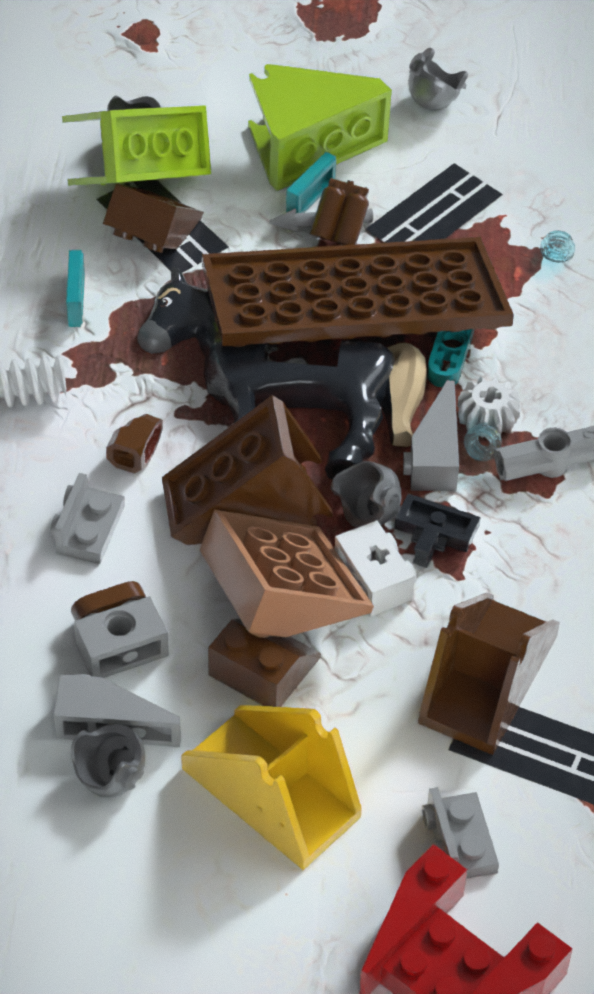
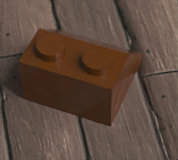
[102,184,204,253]
[208,618,321,707]

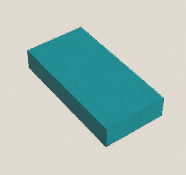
[286,152,336,213]
[66,250,85,327]

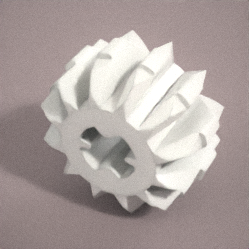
[457,376,521,439]

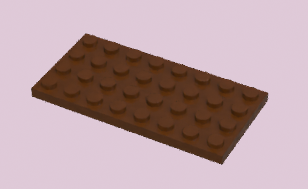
[202,237,514,347]

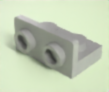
[50,473,125,564]
[422,787,499,879]

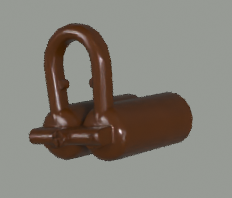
[309,178,369,245]

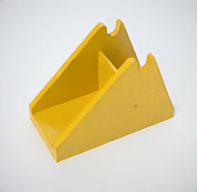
[181,705,362,870]

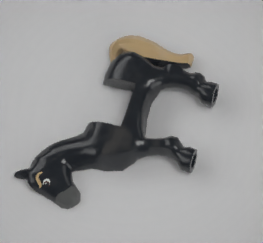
[137,267,427,480]

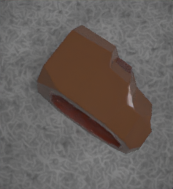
[106,414,163,474]

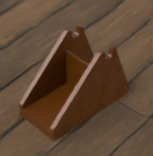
[162,395,333,545]
[418,592,560,755]

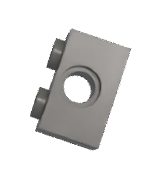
[74,596,169,678]

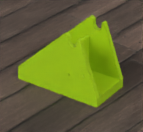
[248,64,392,191]
[62,105,212,186]

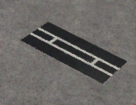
[365,163,503,243]
[96,179,229,273]
[448,707,594,805]

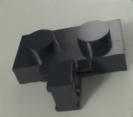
[394,494,481,568]

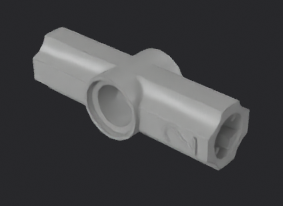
[494,426,594,481]

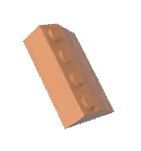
[200,509,374,638]

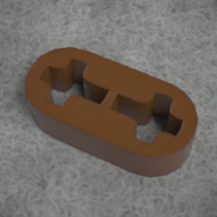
[71,581,146,621]

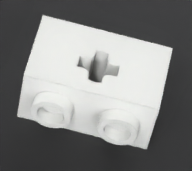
[335,520,417,617]

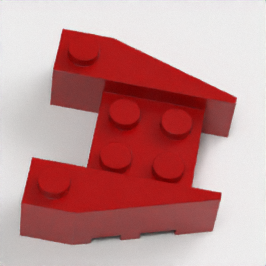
[359,844,573,994]

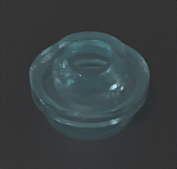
[540,230,575,263]
[464,424,502,461]

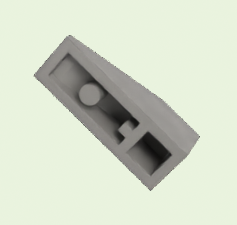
[403,381,459,491]
[54,674,181,747]

